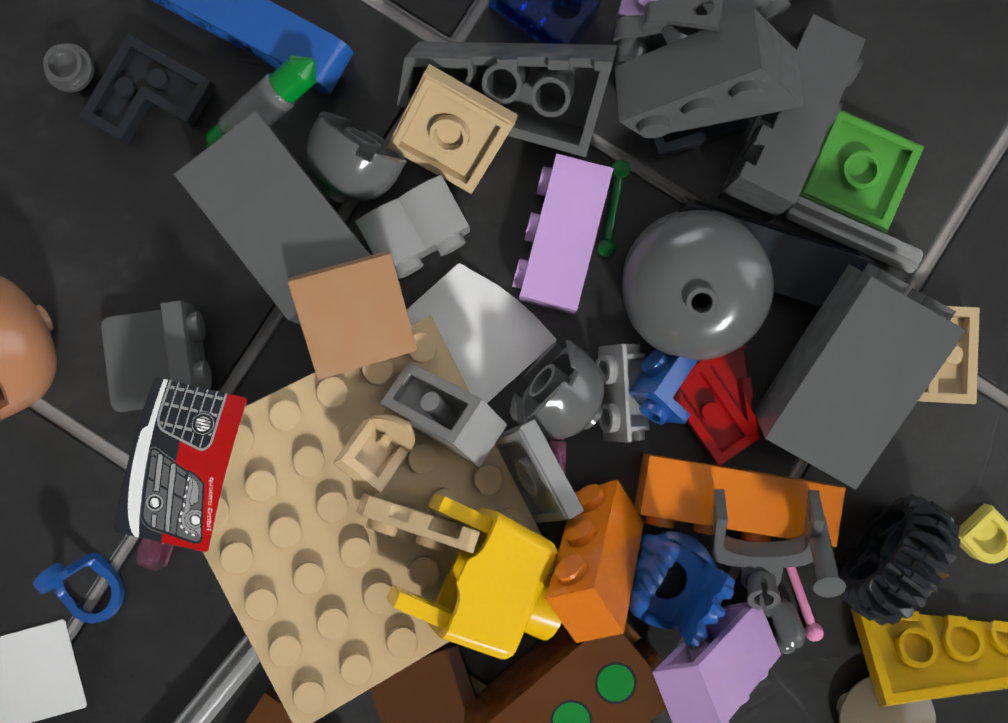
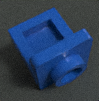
[629,349,698,425]

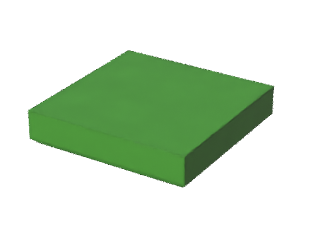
[799,110,924,234]

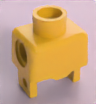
[386,493,562,659]

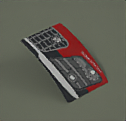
[114,378,247,552]

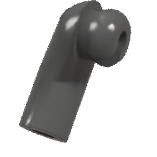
[746,596,806,654]

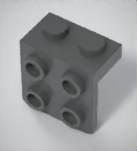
[101,301,212,412]

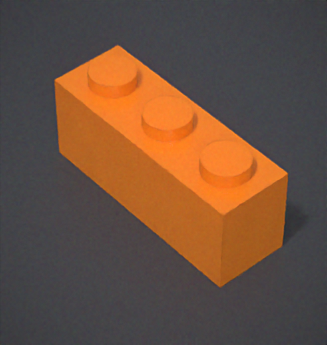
[545,480,644,643]

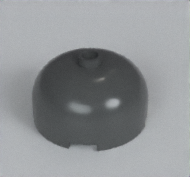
[622,210,774,360]

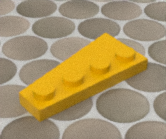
[851,609,1008,707]

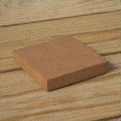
[287,250,417,380]

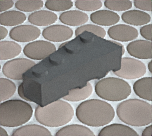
[717,14,866,222]
[397,41,617,157]

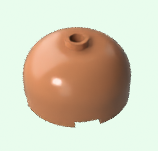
[0,276,57,421]

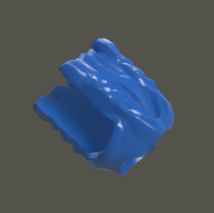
[628,531,735,649]

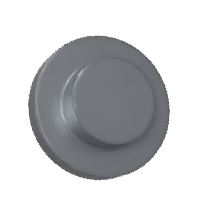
[43,43,94,93]

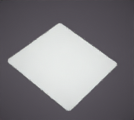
[0,619,87,723]

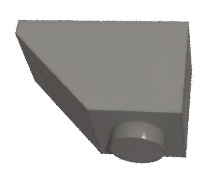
[380,362,507,467]

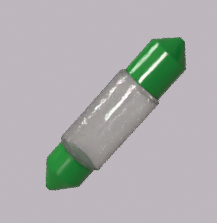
[206,55,316,149]

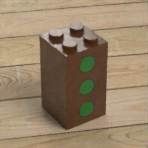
[464,617,666,723]

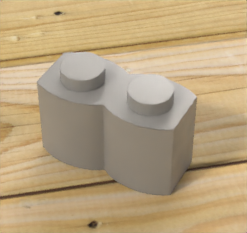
[355,175,470,279]

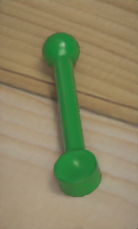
[597,160,630,257]

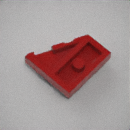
[673,343,759,466]

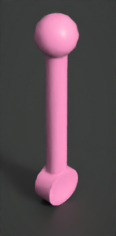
[786,567,824,642]

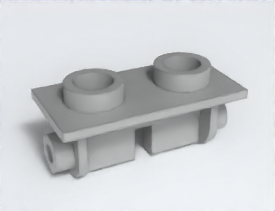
[596,344,649,443]

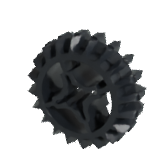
[839,494,961,626]

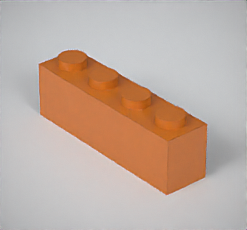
[634,453,846,547]

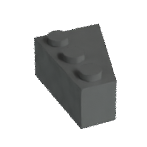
[615,8,804,138]

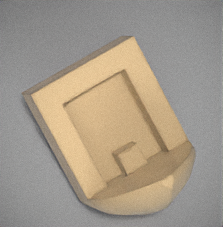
[333,414,415,495]

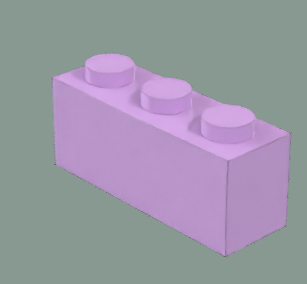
[512,154,613,314]
[652,602,781,723]

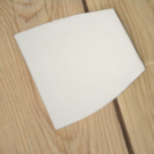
[407,263,556,403]

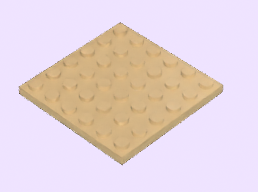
[203,315,555,723]

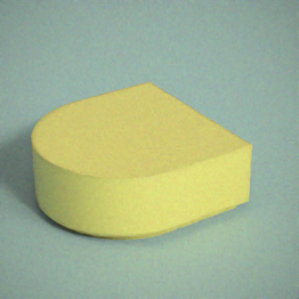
[958,503,1008,564]

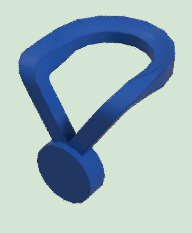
[33,553,125,624]

